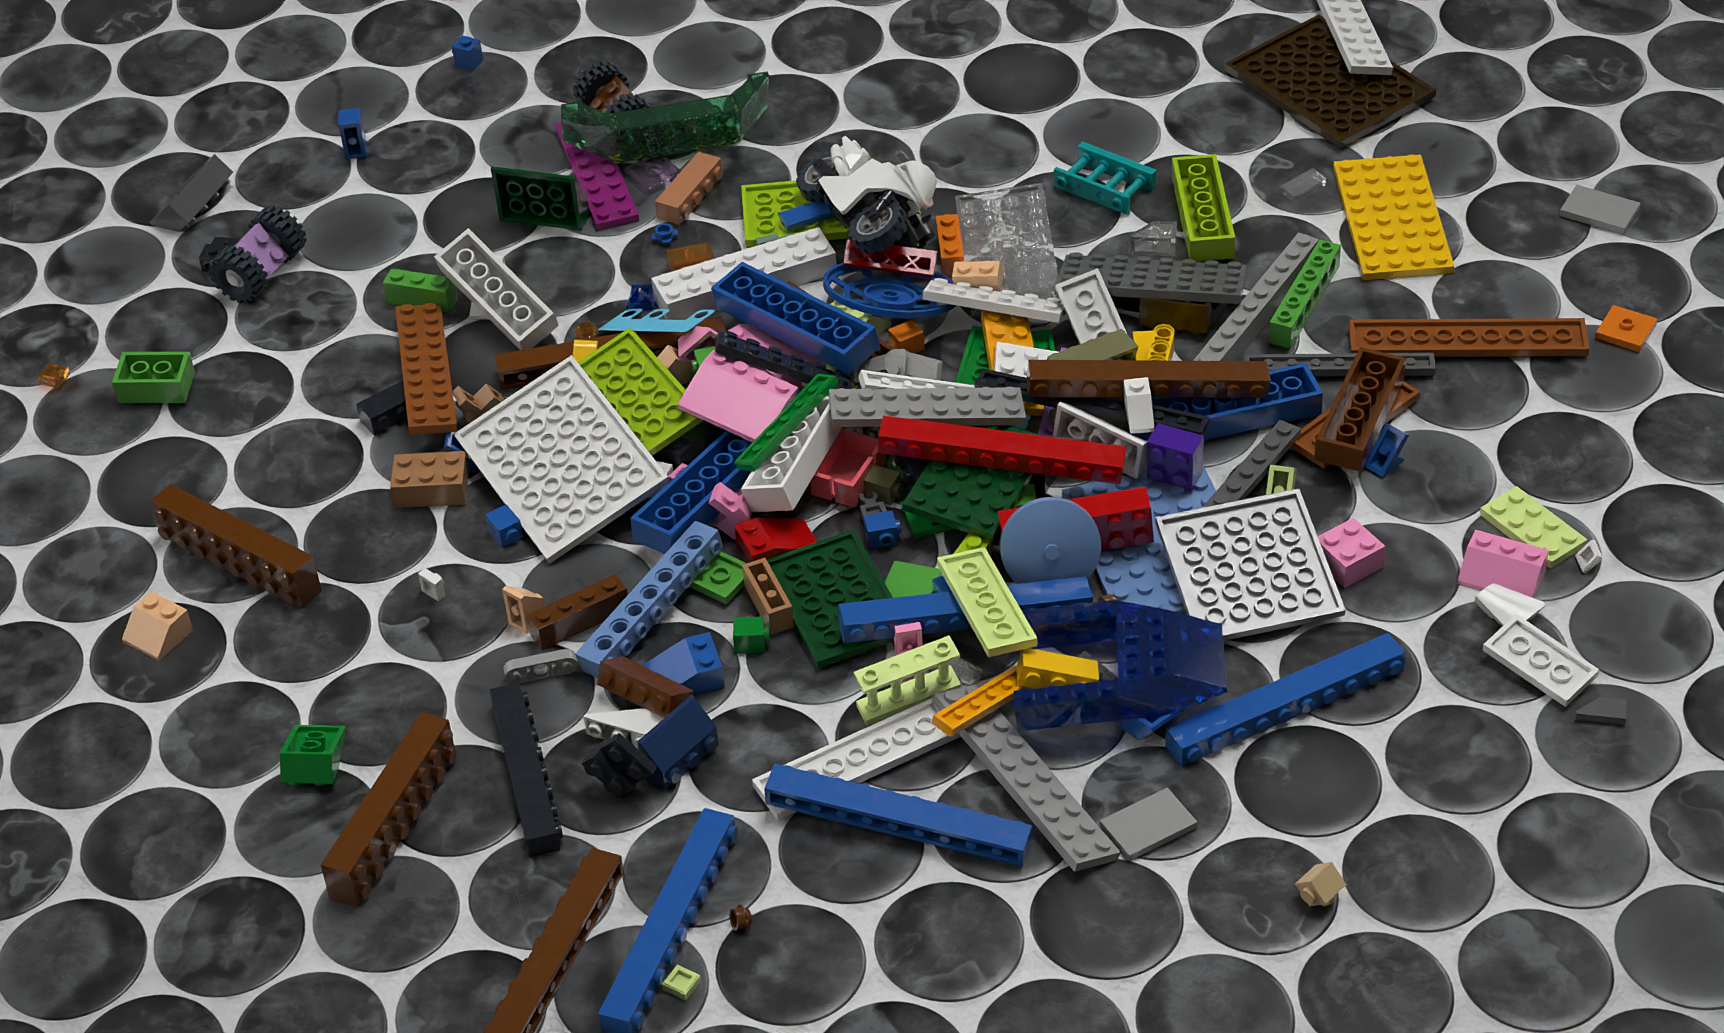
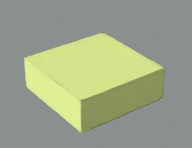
[662,965,701,1001]

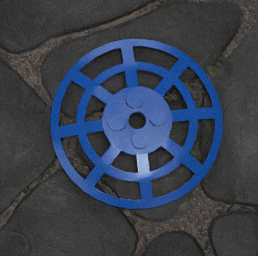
[823,260,956,319]

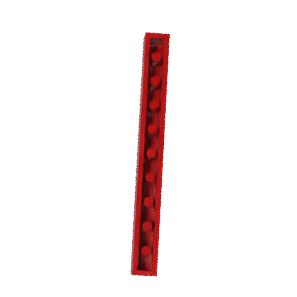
[878,415,1126,485]

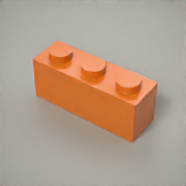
[936,214,964,279]

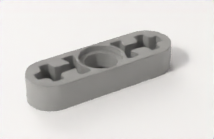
[503,649,578,684]

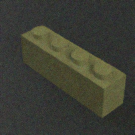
[1047,329,1139,360]

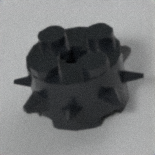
[894,211,936,249]

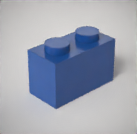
[338,108,367,159]

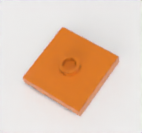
[1595,305,1657,352]

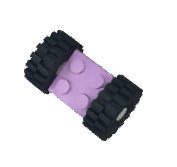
[209,205,307,304]

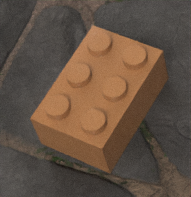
[390,451,469,508]

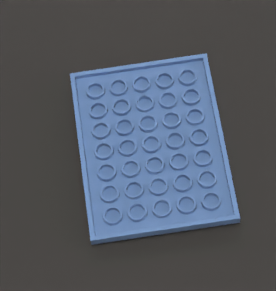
[1062,465,1216,631]

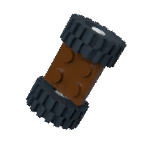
[572,60,657,147]

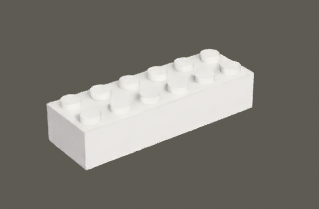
[434,228,559,350]
[741,396,842,512]

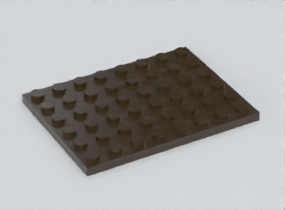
[1224,14,1436,149]

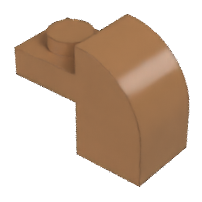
[452,384,504,424]

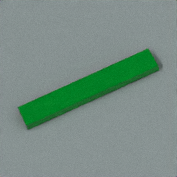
[734,374,839,472]

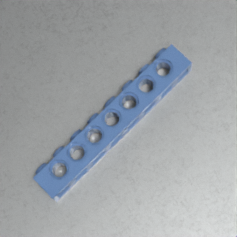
[575,521,723,678]

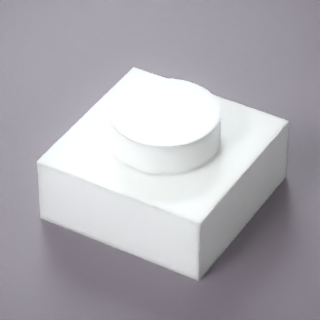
[418,568,446,602]

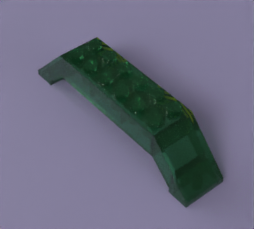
[561,71,769,163]

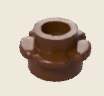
[729,905,752,932]

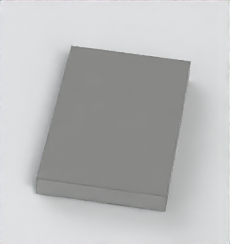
[1560,185,1641,234]
[1100,787,1197,861]

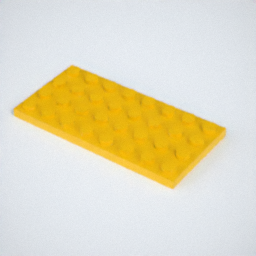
[1333,155,1454,281]

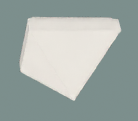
[1575,539,1603,574]

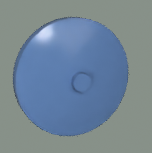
[1000,497,1101,584]

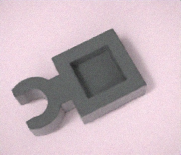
[859,491,887,522]

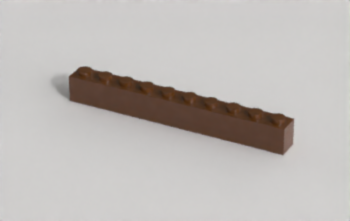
[495,316,725,390]
[1027,360,1271,398]
[483,847,624,1033]

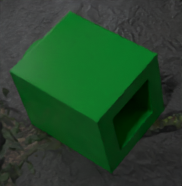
[733,617,770,653]

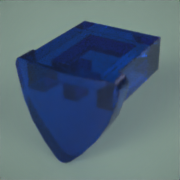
[627,285,654,310]

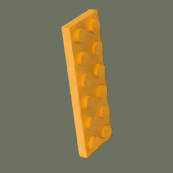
[980,310,1044,416]

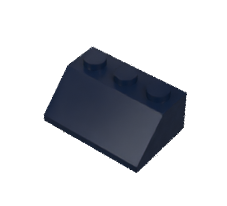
[637,695,719,791]

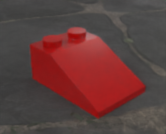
[734,517,817,563]

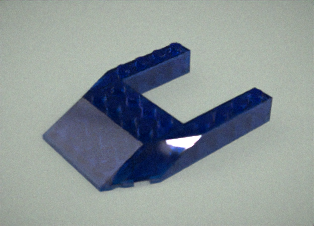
[1014,600,1227,732]

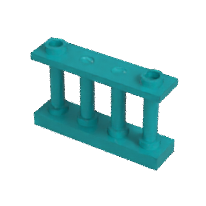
[1054,141,1157,215]

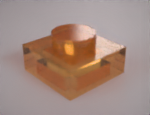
[37,363,70,389]

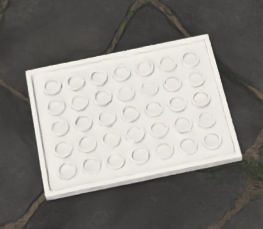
[454,355,670,564]

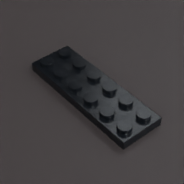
[715,330,852,389]

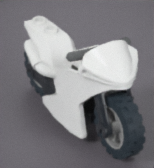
[796,136,937,254]

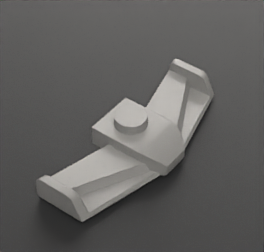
[851,349,942,385]

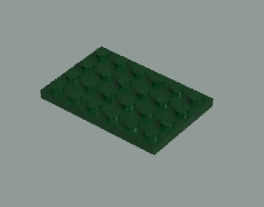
[902,425,1041,541]
[767,529,894,669]

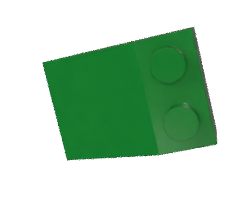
[279,725,346,786]

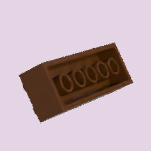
[1315,347,1406,472]

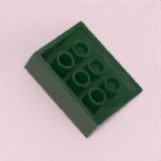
[491,166,590,231]

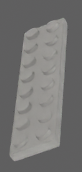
[829,387,1026,427]

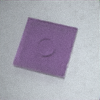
[624,152,681,195]

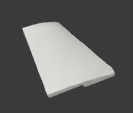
[1474,583,1546,627]

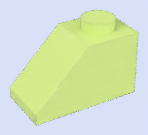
[1266,465,1297,495]

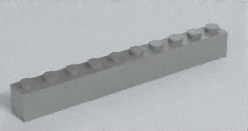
[1193,232,1319,361]

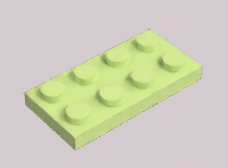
[1480,486,1588,569]

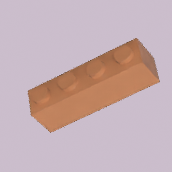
[655,152,723,225]

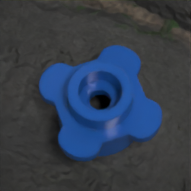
[652,223,678,244]

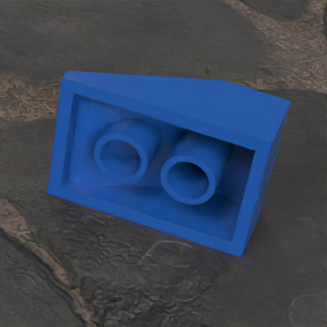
[642,632,725,696]

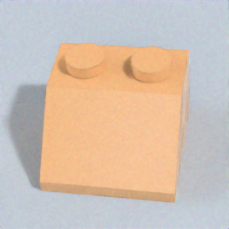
[952,261,1005,292]
[122,591,193,661]

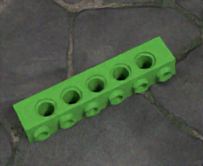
[1269,239,1341,349]

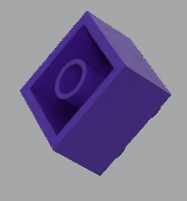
[1147,424,1204,490]

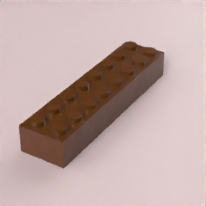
[150,484,322,608]
[321,712,457,908]

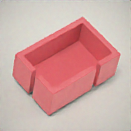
[810,428,886,508]

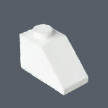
[1124,377,1154,434]

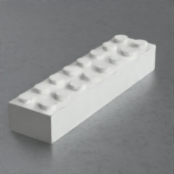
[651,227,837,320]

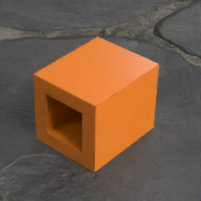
[887,319,925,354]

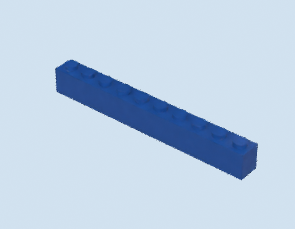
[838,576,1093,643]
[1165,633,1406,766]
[764,763,1032,867]
[598,808,738,1033]

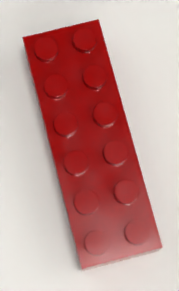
[998,487,1154,551]

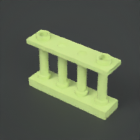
[854,636,961,726]

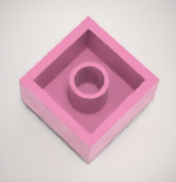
[1318,518,1385,588]

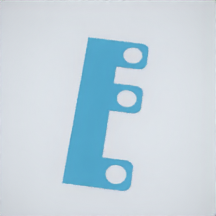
[598,309,715,332]

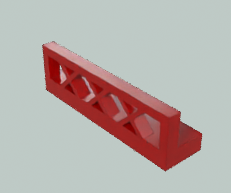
[843,239,937,278]

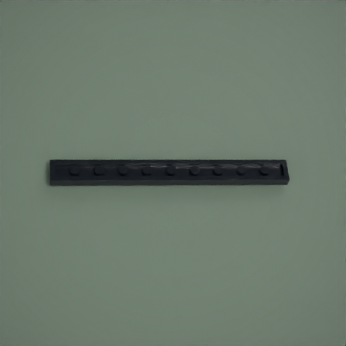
[974,368,1209,436]

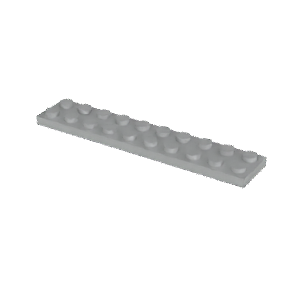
[932,684,1120,872]

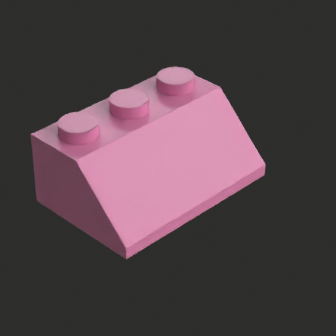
[1457,530,1549,598]

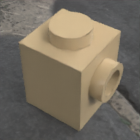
[1295,862,1347,906]

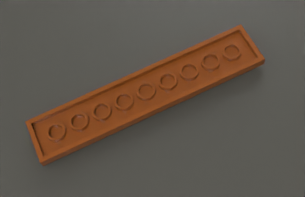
[395,303,457,435]
[1349,318,1589,357]

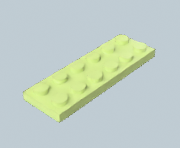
[937,547,1037,657]

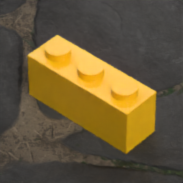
[1016,648,1099,700]

